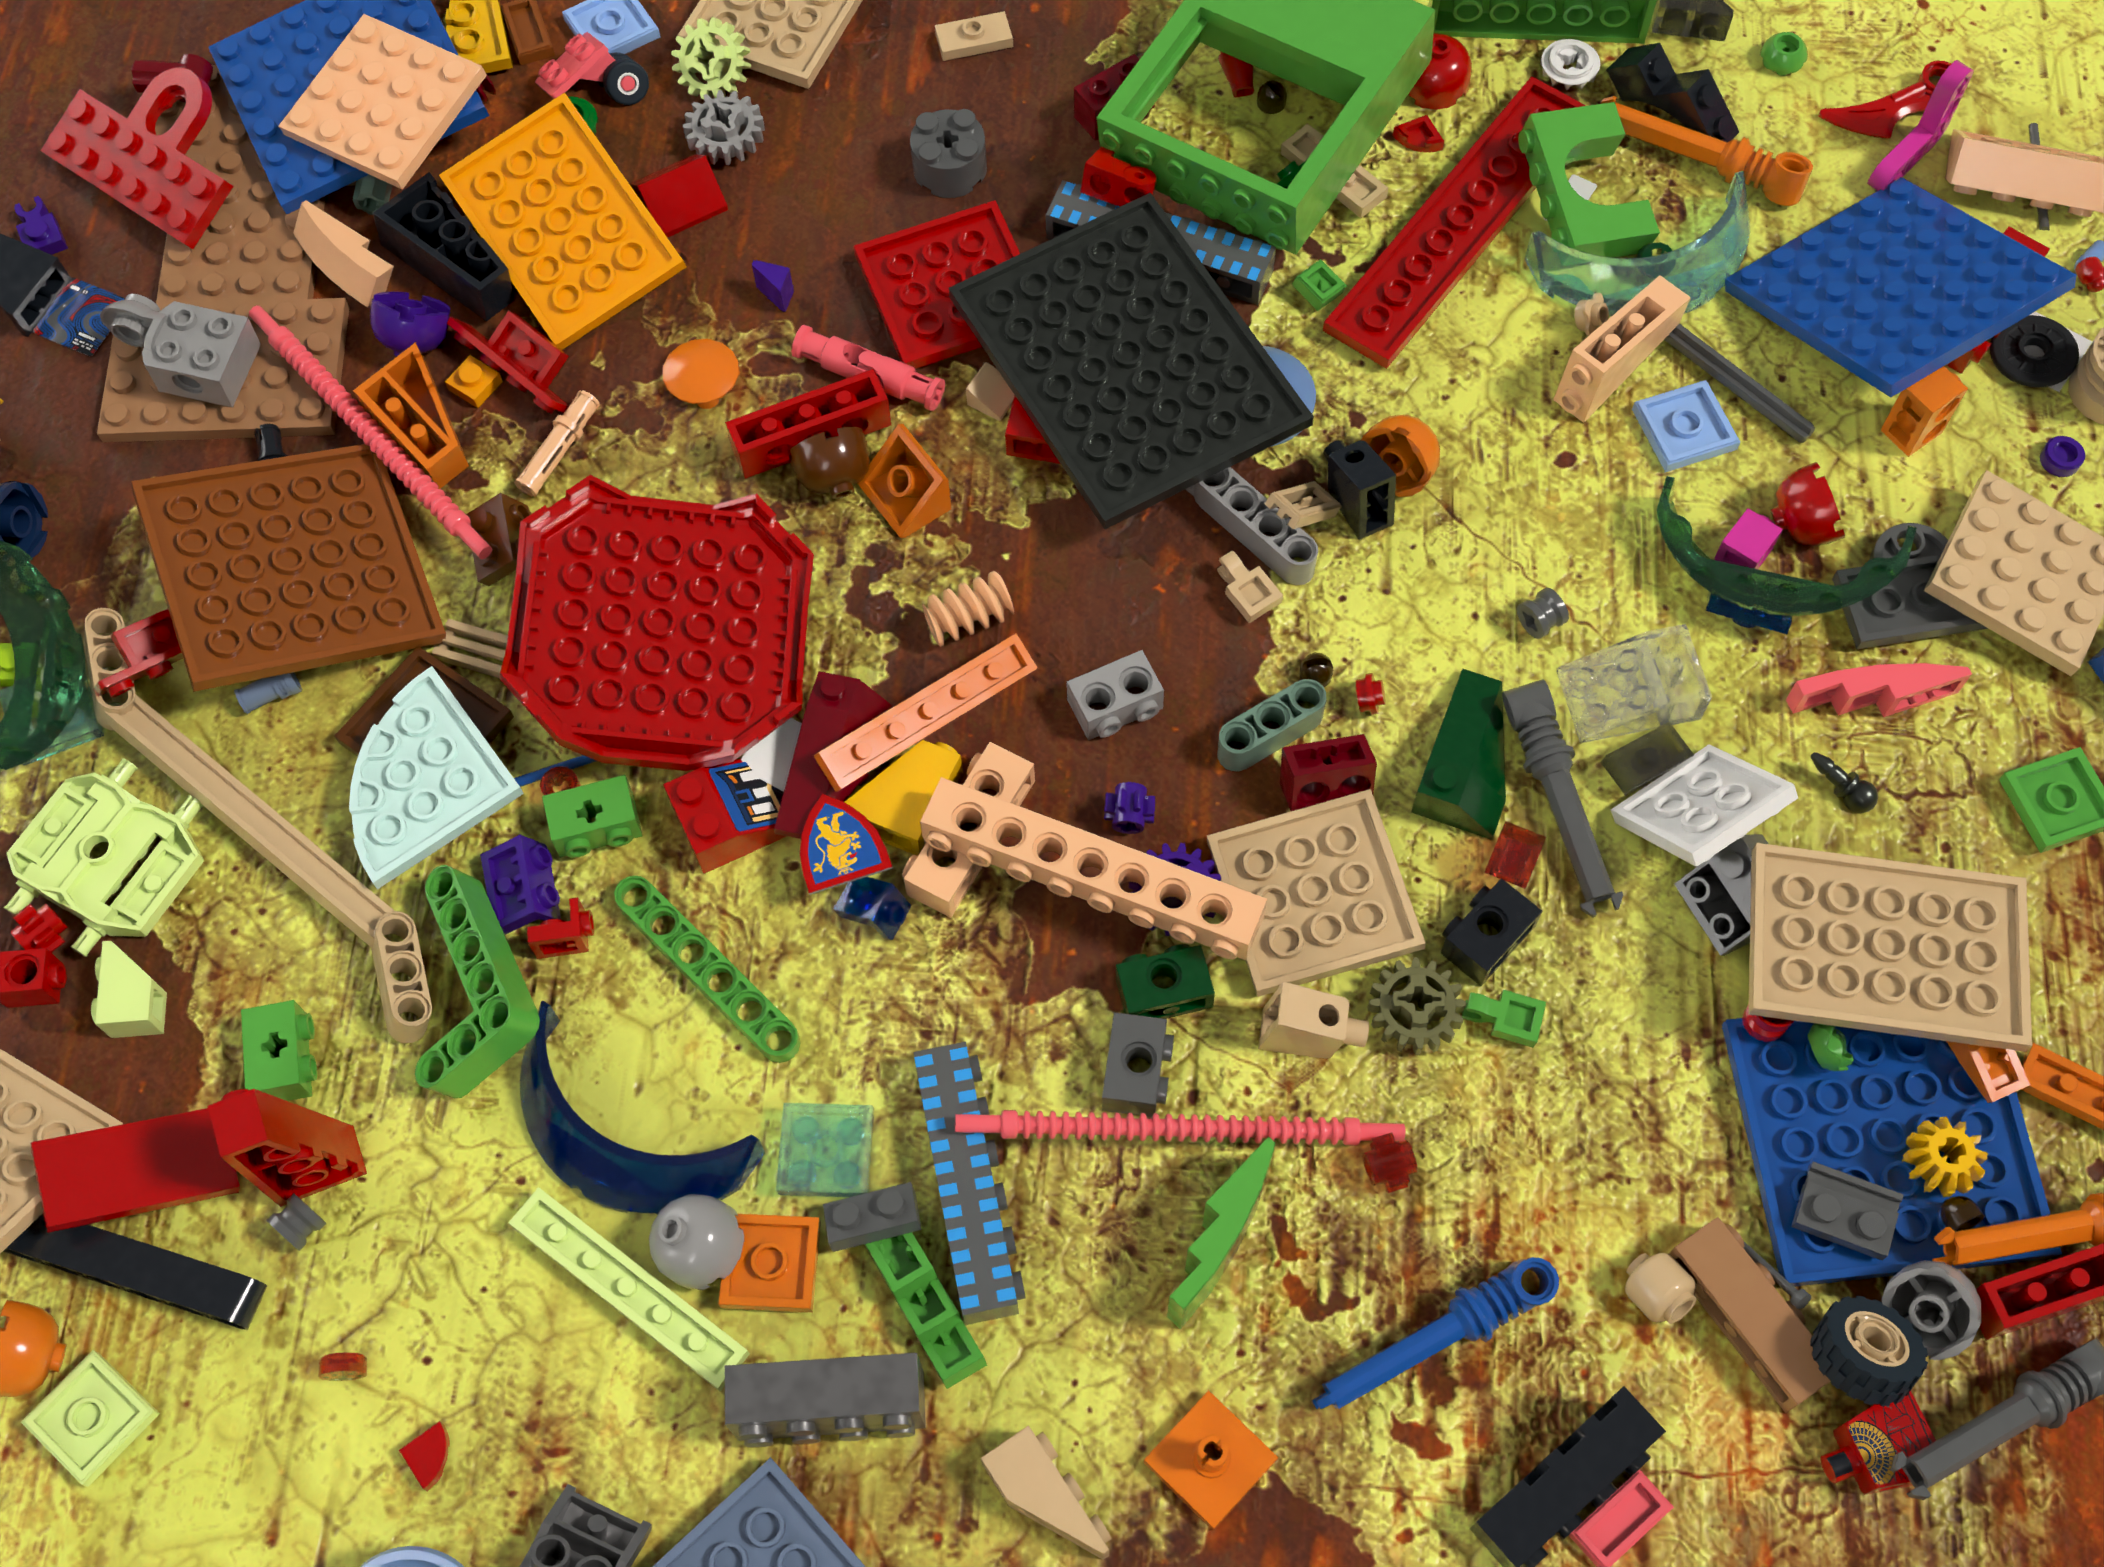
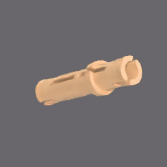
[514,390,600,497]

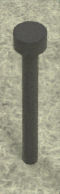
[1744,1242,1811,1309]

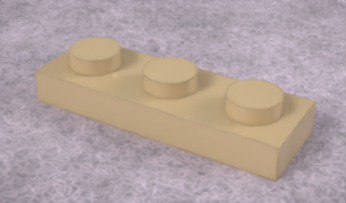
[1280,123,1388,218]

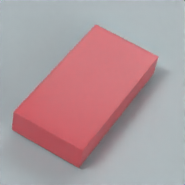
[1569,1469,1674,1567]

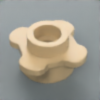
[1574,293,1609,336]

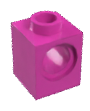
[1713,508,1783,583]

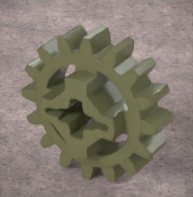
[1368,957,1466,1055]

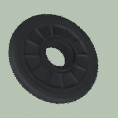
[1990,315,2079,387]

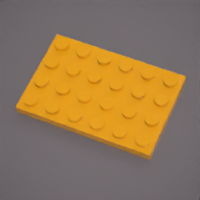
[439,92,687,350]

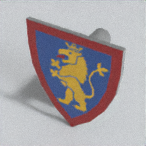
[800,794,893,895]

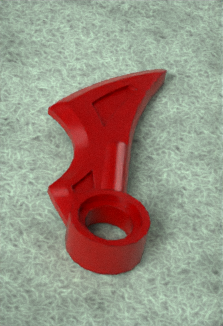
[1818,60,1951,139]

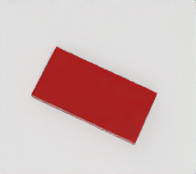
[31,1108,240,1233]

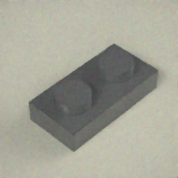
[823,1182,922,1252]

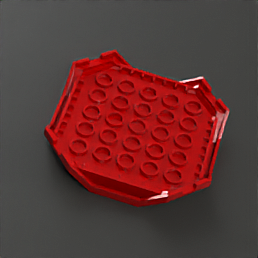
[500,474,814,771]

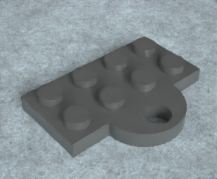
[1832,523,1988,649]

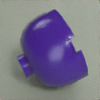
[370,291,450,357]

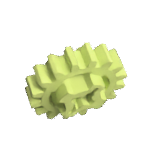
[671,17,751,99]

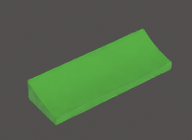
[1428,0,1657,44]

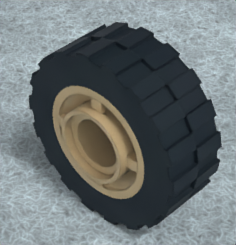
[1810,1296,1928,1406]

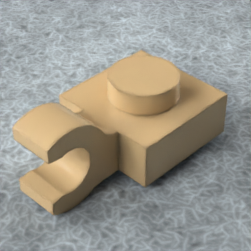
[1217,551,1283,623]

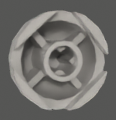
[649,1194,744,1290]
[1882,1260,1981,1360]

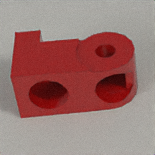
[1080,146,1157,207]

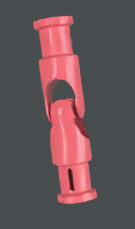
[791,325,945,411]

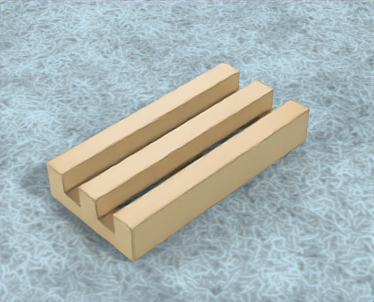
[1265,481,1342,529]
[432,619,508,678]

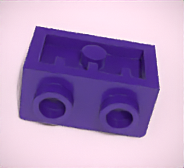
[480,835,561,935]

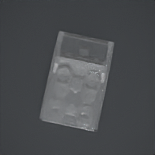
[1556,624,1712,743]

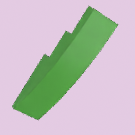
[864,1232,987,1389]

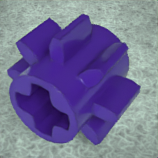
[1104,782,1155,834]

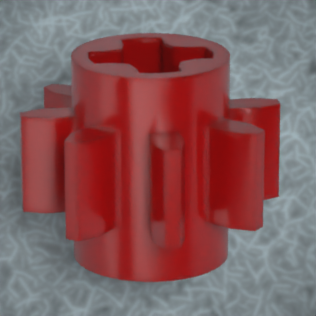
[10,904,68,953]

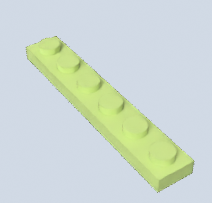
[508,1187,750,1391]

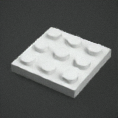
[1611,744,1798,867]

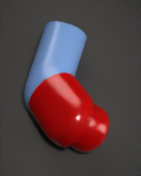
[2074,240,2104,293]

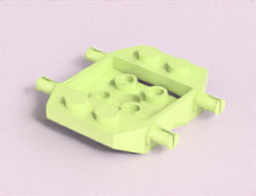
[3,758,204,957]

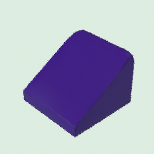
[752,260,794,312]

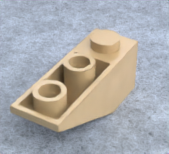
[981,1425,1112,1560]

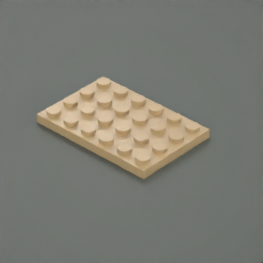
[1749,843,2032,1052]

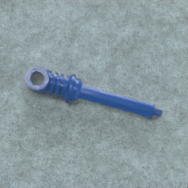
[1311,1257,1559,1409]

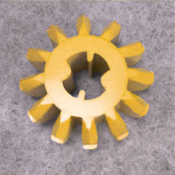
[1902,1116,1988,1198]

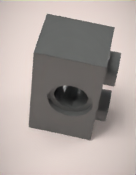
[1102,1012,1174,1117]

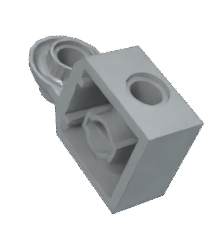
[100,294,261,408]

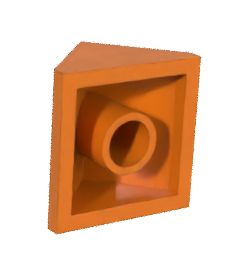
[858,424,952,538]

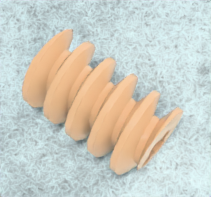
[922,571,1014,647]

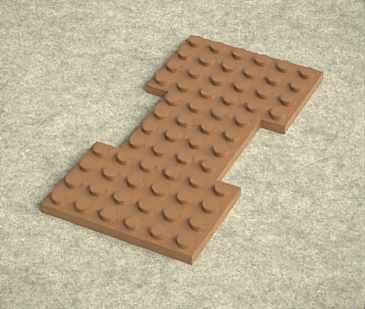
[97,65,356,443]

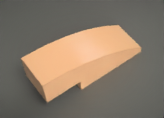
[293,200,394,308]

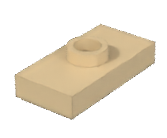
[935,11,1013,61]

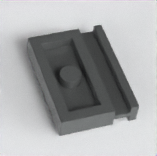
[1791,1162,1904,1261]

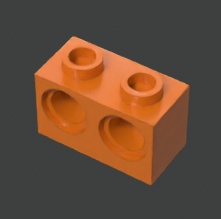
[1881,366,1968,457]

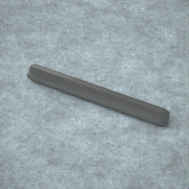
[1664,323,1815,443]

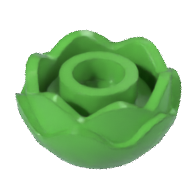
[1760,32,1808,76]
[1807,1023,1854,1072]

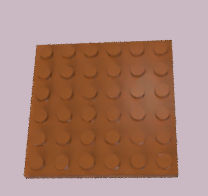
[131,444,446,692]

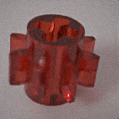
[1362,1132,1418,1193]

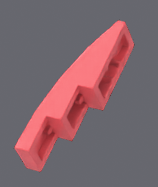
[1786,663,1972,717]

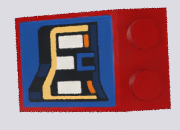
[663,759,787,874]

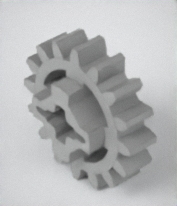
[683,90,765,165]

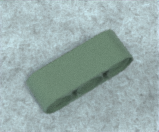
[1217,679,1326,771]

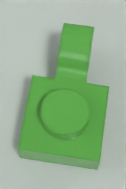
[1462,989,1546,1048]

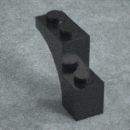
[1606,43,1739,142]

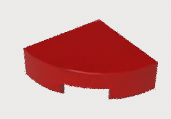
[1393,115,1444,152]
[399,1421,450,1492]

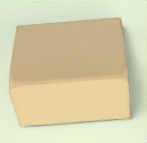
[966,362,1014,421]

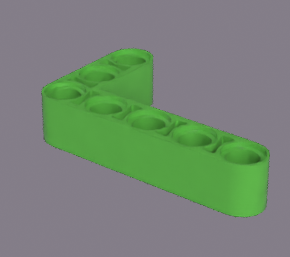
[415,865,540,1098]

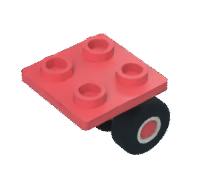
[535,32,649,105]

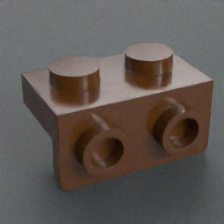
[466,493,531,586]

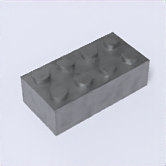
[725,1353,926,1447]

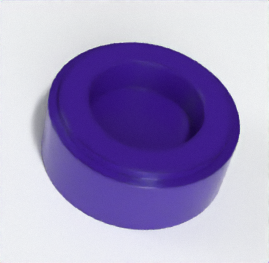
[2040,436,2085,477]

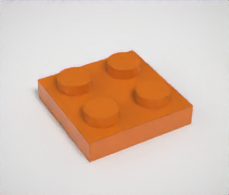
[718,1214,821,1313]

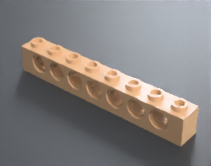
[920,777,1267,961]

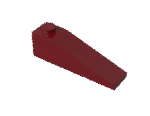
[774,671,894,839]

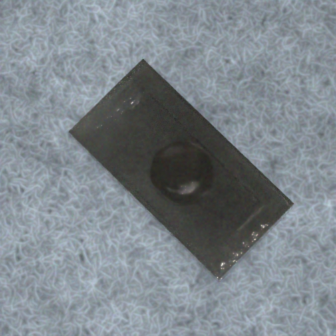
[1601,722,1694,796]

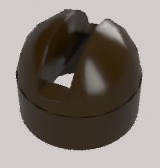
[1257,80,1287,114]
[1299,652,1333,687]
[1941,1196,1985,1231]

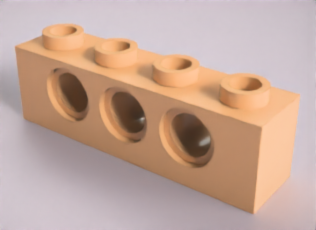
[902,742,1035,918]

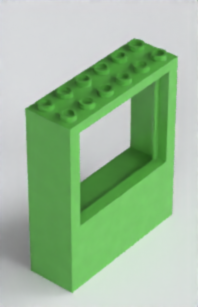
[1097,0,1435,255]

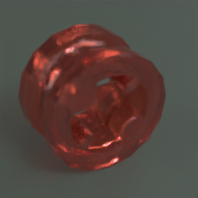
[540,766,581,795]

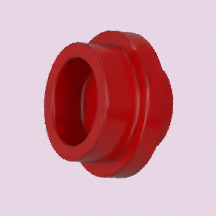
[1356,673,1386,715]

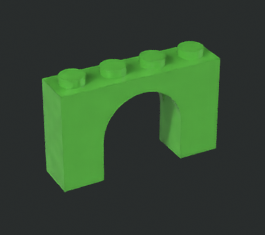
[1518,102,1660,266]

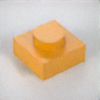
[445,355,503,408]

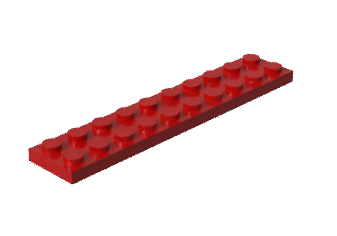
[1323,76,1586,369]

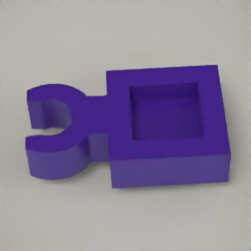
[14,196,68,255]

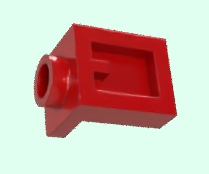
[527,897,594,959]

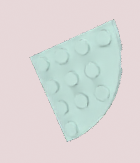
[349,666,524,889]

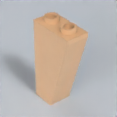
[1553,275,1691,423]

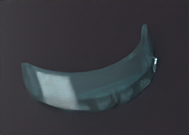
[1525,171,1750,316]

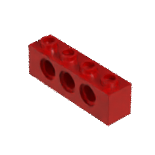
[725,369,892,479]

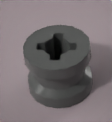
[1517,587,1569,639]
[267,1193,327,1251]

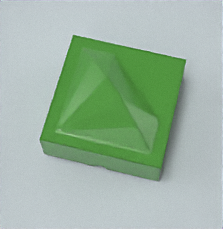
[1292,259,1347,311]

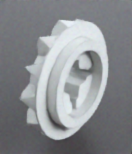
[1540,39,1600,90]

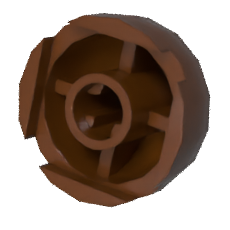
[789,427,870,499]

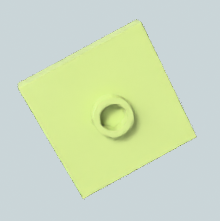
[21,1350,160,1487]

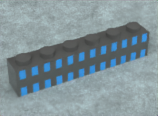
[1046,180,1276,305]
[913,1042,1026,1325]

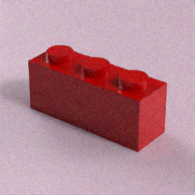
[1976,1243,2104,1341]

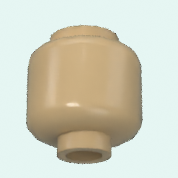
[1625,1253,1697,1324]

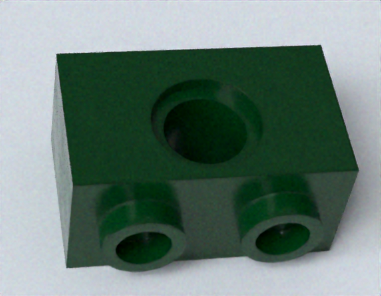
[1115,944,1215,1019]

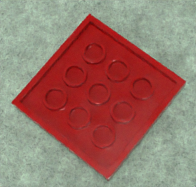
[854,200,1020,369]

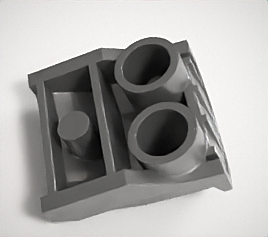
[519,1484,652,1567]

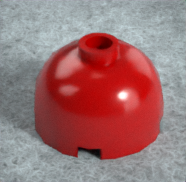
[1408,33,1472,110]
[1770,462,1845,546]

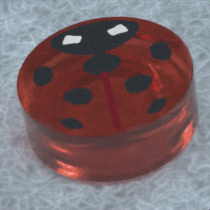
[318,1352,367,1381]

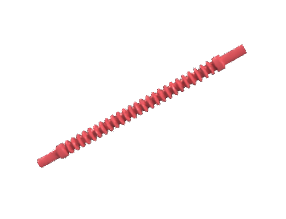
[249,306,492,559]
[955,1110,1406,1146]

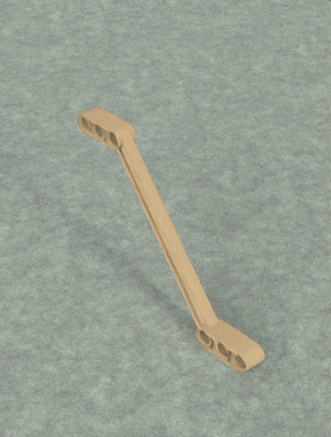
[84,608,432,1043]

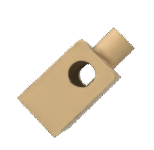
[1258,982,1369,1059]

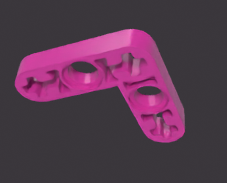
[1867,60,1974,191]

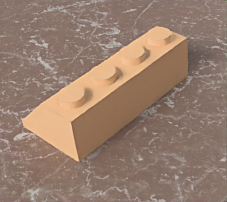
[1945,129,2104,217]

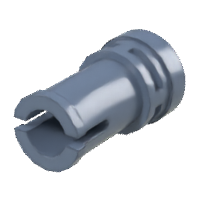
[234,672,302,714]

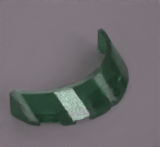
[1656,476,1917,616]
[0,541,85,772]

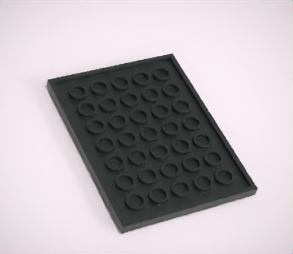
[948,193,1314,529]

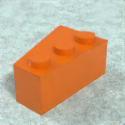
[353,342,469,489]

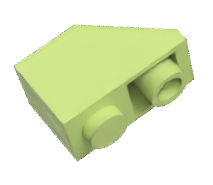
[91,941,167,1038]

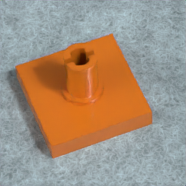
[1144,1390,1279,1531]

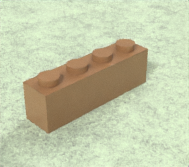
[1669,1217,1830,1413]

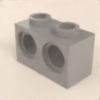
[1067,650,1164,740]

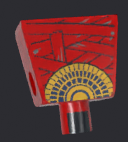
[1820,1391,1936,1495]

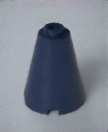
[0,481,48,561]

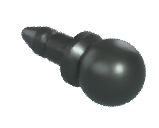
[1811,752,1878,813]

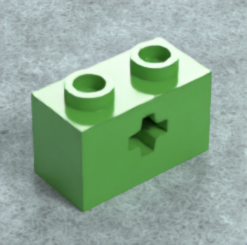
[542,775,643,858]
[241,1000,317,1101]

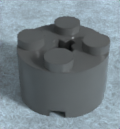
[910,109,987,198]

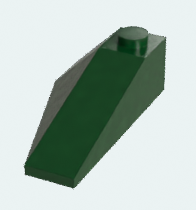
[1411,668,1506,840]

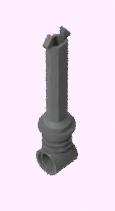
[1502,679,1623,918]
[1891,1337,2104,1500]

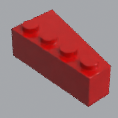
[207,1088,367,1207]

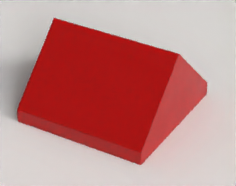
[629,154,728,238]

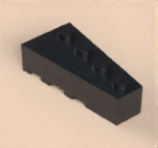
[373,172,514,322]
[1470,1386,1666,1567]

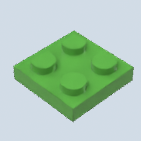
[1999,747,2104,853]

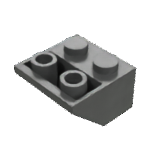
[1674,834,1768,956]

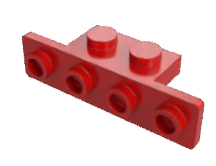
[447,310,569,414]
[93,608,183,698]

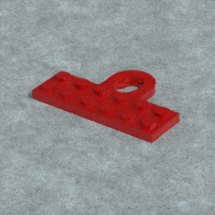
[40,67,234,249]

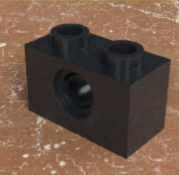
[1440,878,1542,986]

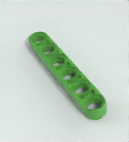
[614,875,800,1063]

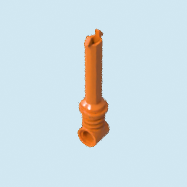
[1600,96,1813,206]
[1932,1193,2104,1266]

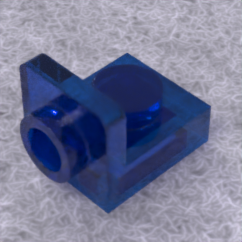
[833,877,911,940]

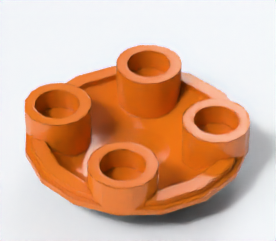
[663,339,740,409]

